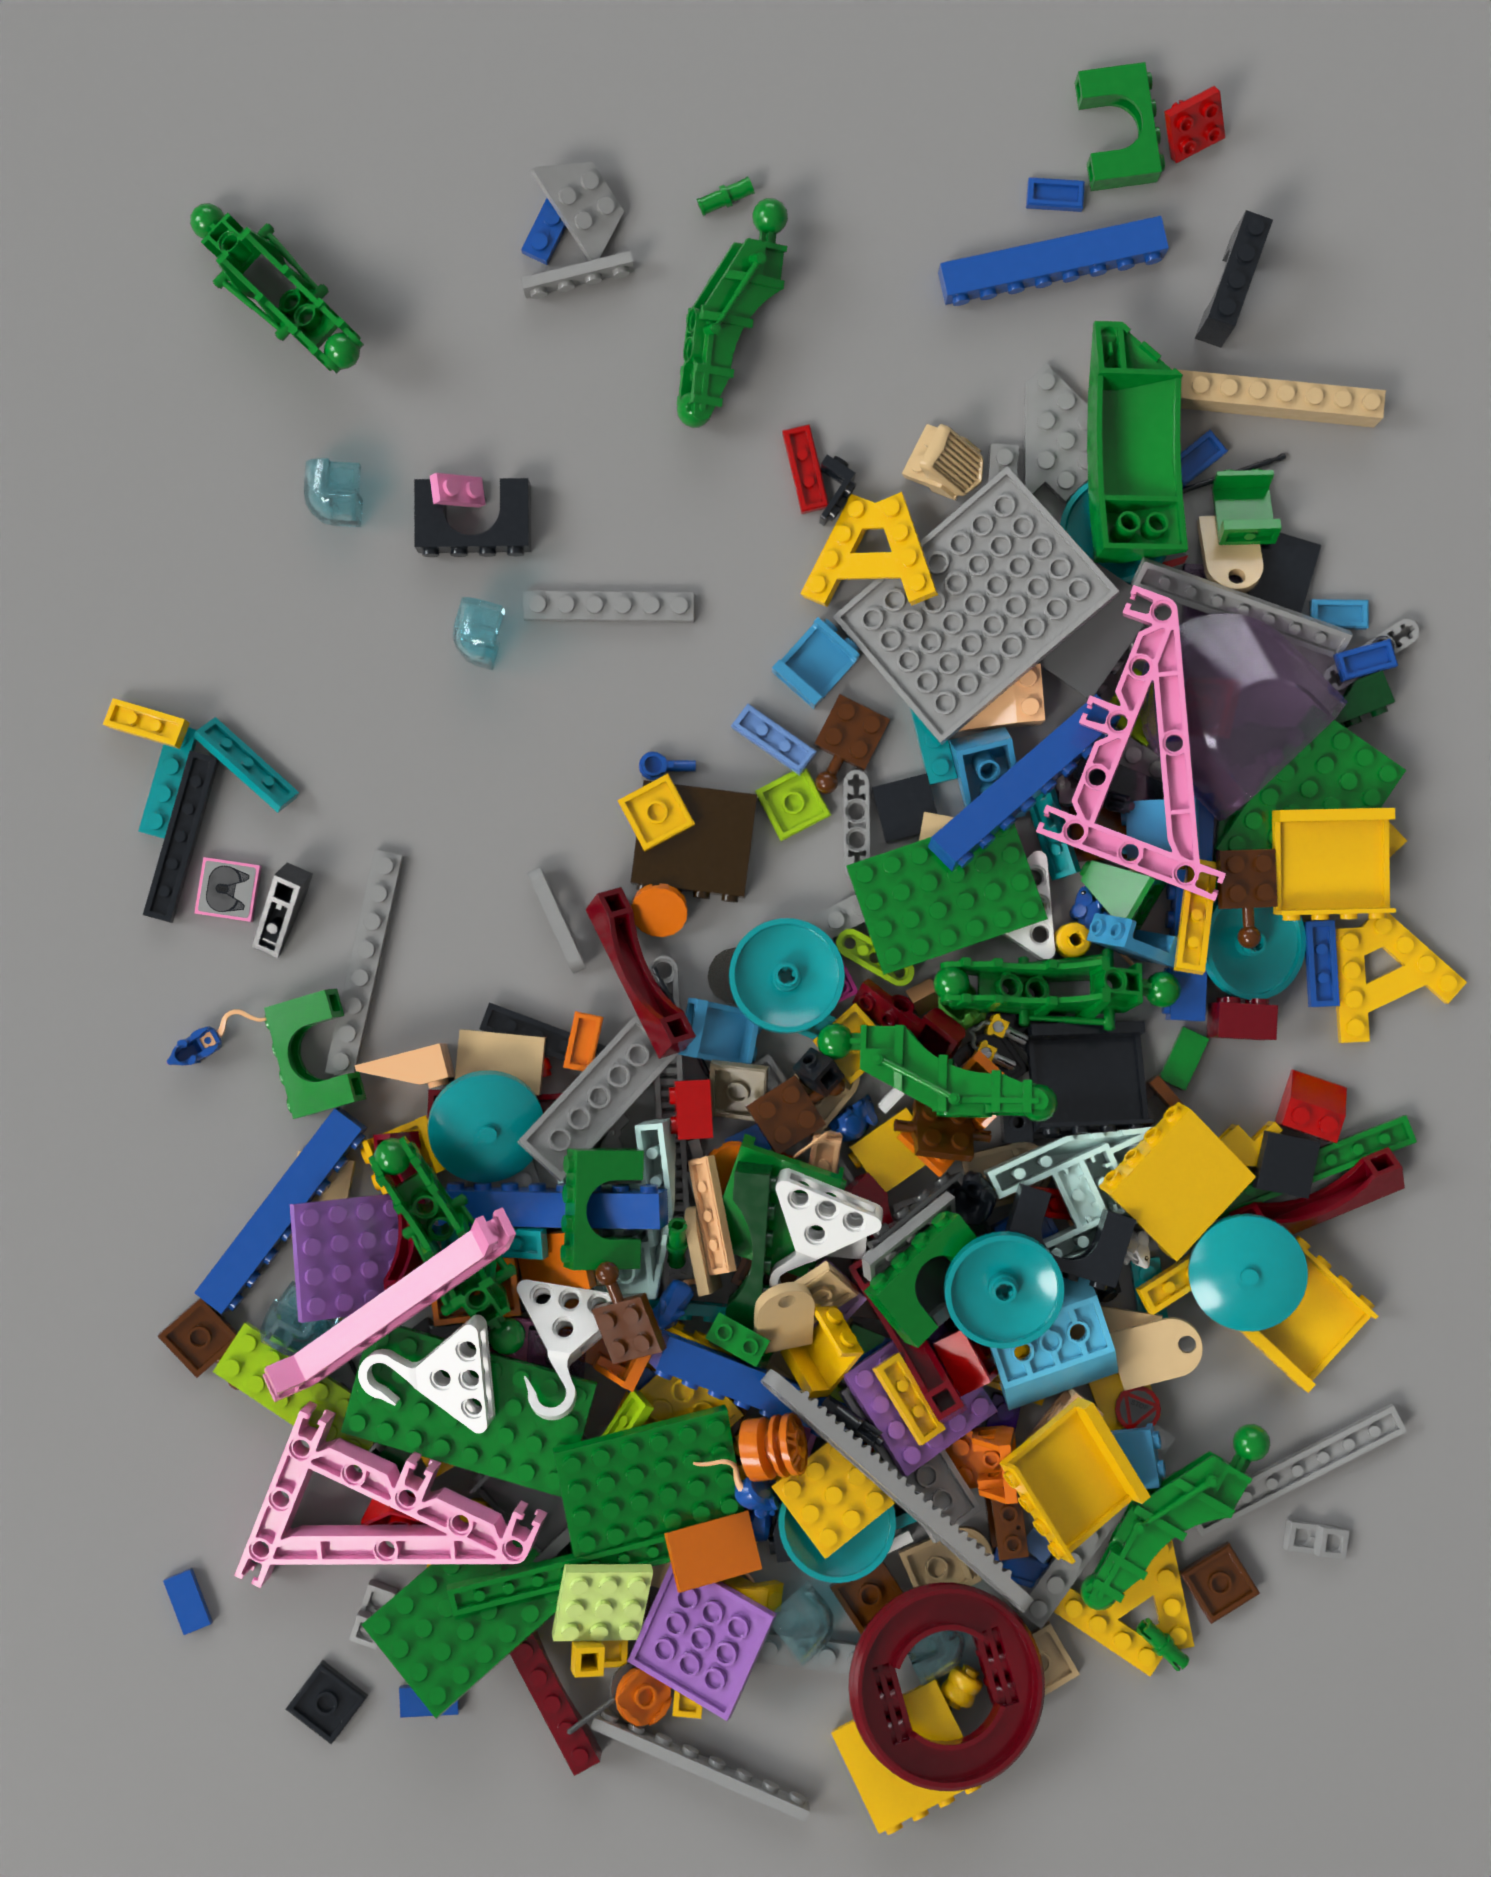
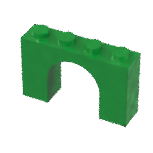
[1074,62,1165,191]
[264,988,367,1119]
[560,1148,644,1270]
[864,1210,977,1348]

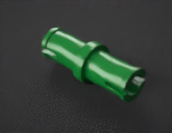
[696,176,755,216]
[666,1218,688,1269]
[1136,1618,1189,1671]

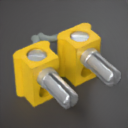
[969,1014,1029,1071]

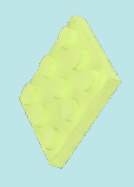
[552,1564,653,1641]

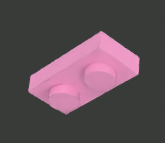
[430,473,486,508]

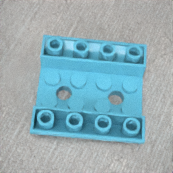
[989,1271,1119,1410]

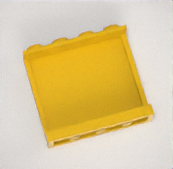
[1272,808,1396,921]
[1099,1102,1256,1262]
[1240,1235,1379,1393]
[1000,1397,1151,1564]
[831,1677,982,1835]

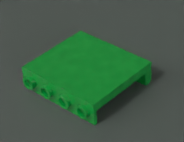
[723,1134,847,1277]

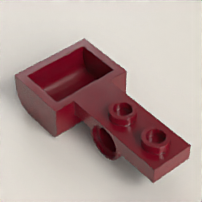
[852,978,966,1059]

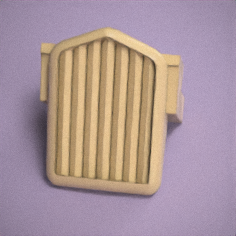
[902,424,983,500]

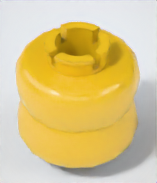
[1054,922,1092,958]
[941,1664,983,1710]

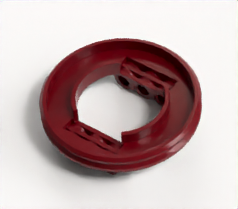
[848,1582,1045,1791]

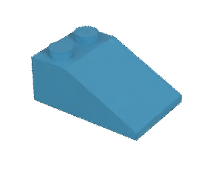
[949,726,1026,818]

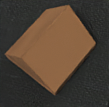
[905,978,938,1016]

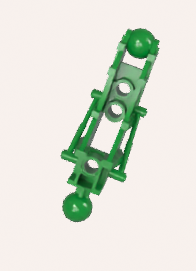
[676,198,788,428]
[190,203,364,374]
[933,949,1181,1031]
[817,1023,1058,1122]
[369,1136,525,1355]
[1080,1424,1271,1610]

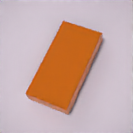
[563,1011,604,1072]

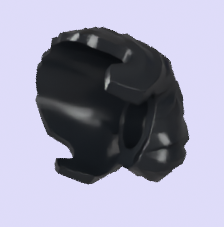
[950,1170,996,1226]

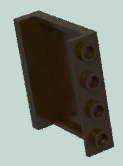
[630,780,757,903]

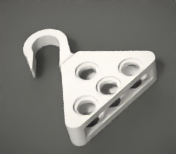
[1003,851,1055,961]
[769,1168,883,1288]
[516,1280,624,1420]
[358,1315,495,1433]

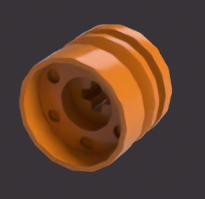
[738,1412,808,1482]

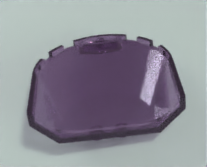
[1140,613,1348,821]

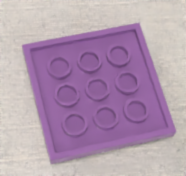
[290,1193,398,1323]
[843,1323,998,1477]
[627,1563,777,1721]

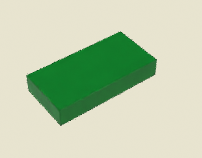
[1159,1027,1209,1091]

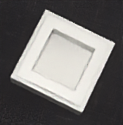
[877,1088,904,1114]

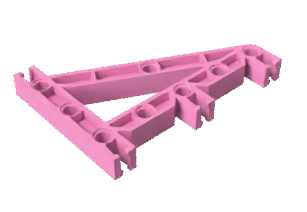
[1036,585,1226,901]
[234,1401,548,1588]

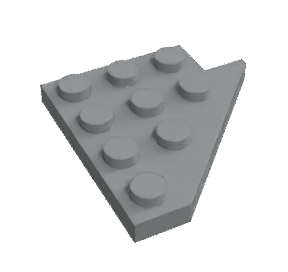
[1024,363,1088,504]

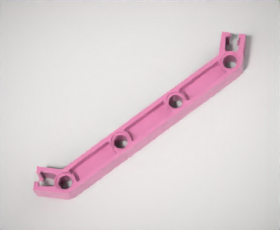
[263,1207,516,1402]

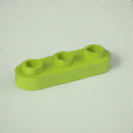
[836,929,914,986]

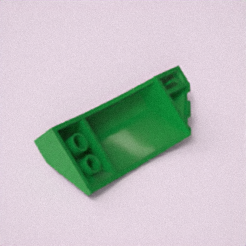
[1087,321,1188,563]

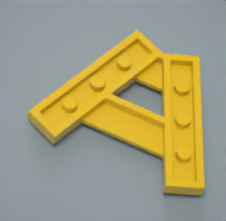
[800,492,938,607]
[1335,913,1467,1043]
[1054,1540,1195,1677]

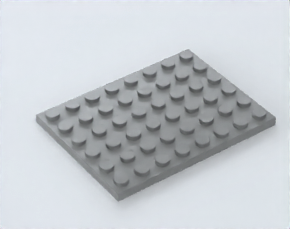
[833,466,1120,745]

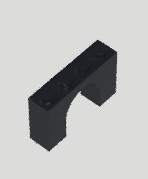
[1194,210,1273,348]
[414,478,531,557]
[1005,1183,1136,1291]

